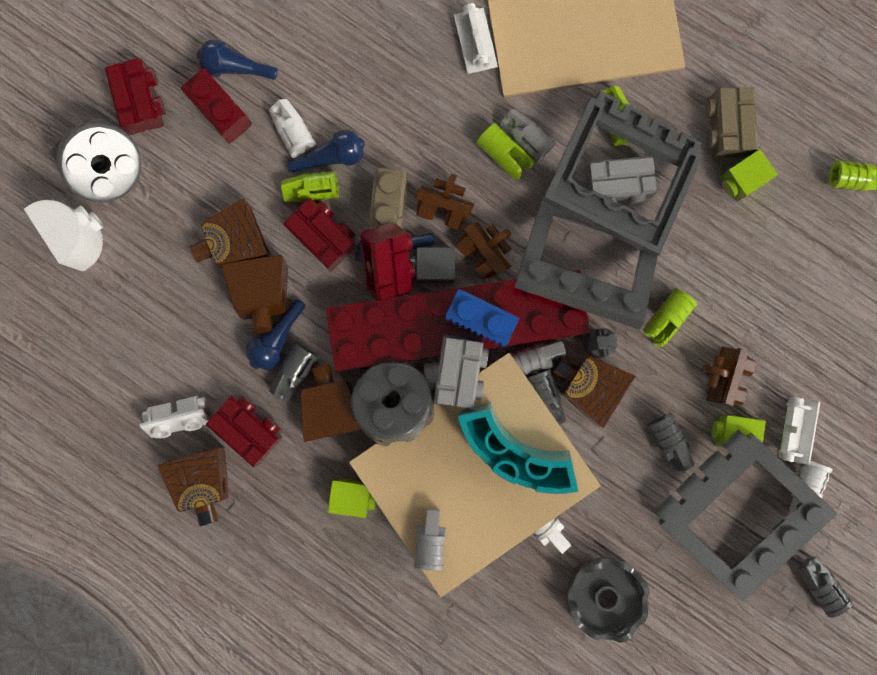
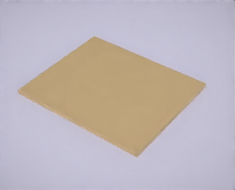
[487,0,685,98]
[349,353,601,598]

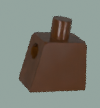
[222,255,288,333]
[301,365,360,442]

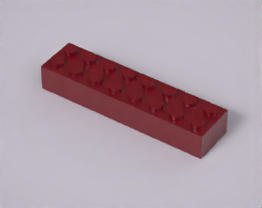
[326,270,590,372]

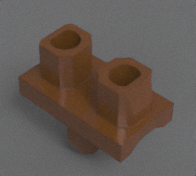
[415,174,475,230]
[456,222,512,280]
[702,347,757,406]

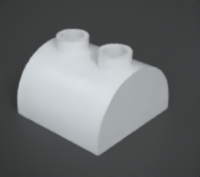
[24,200,104,271]

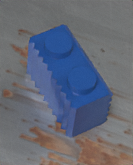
[445,289,519,349]

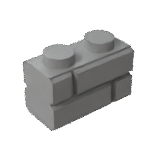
[585,156,657,205]
[434,334,489,408]

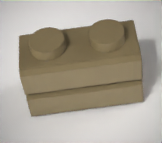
[705,87,758,158]
[368,168,408,229]

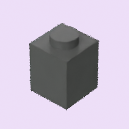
[410,248,455,283]

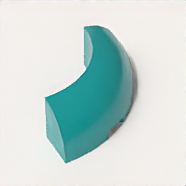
[458,402,579,494]

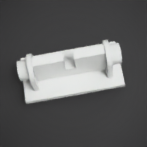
[454,3,498,74]
[140,395,210,438]
[778,397,820,465]

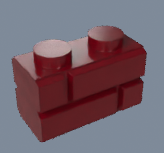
[105,58,166,135]
[181,68,252,144]
[283,198,357,272]
[360,223,415,301]
[206,395,283,467]

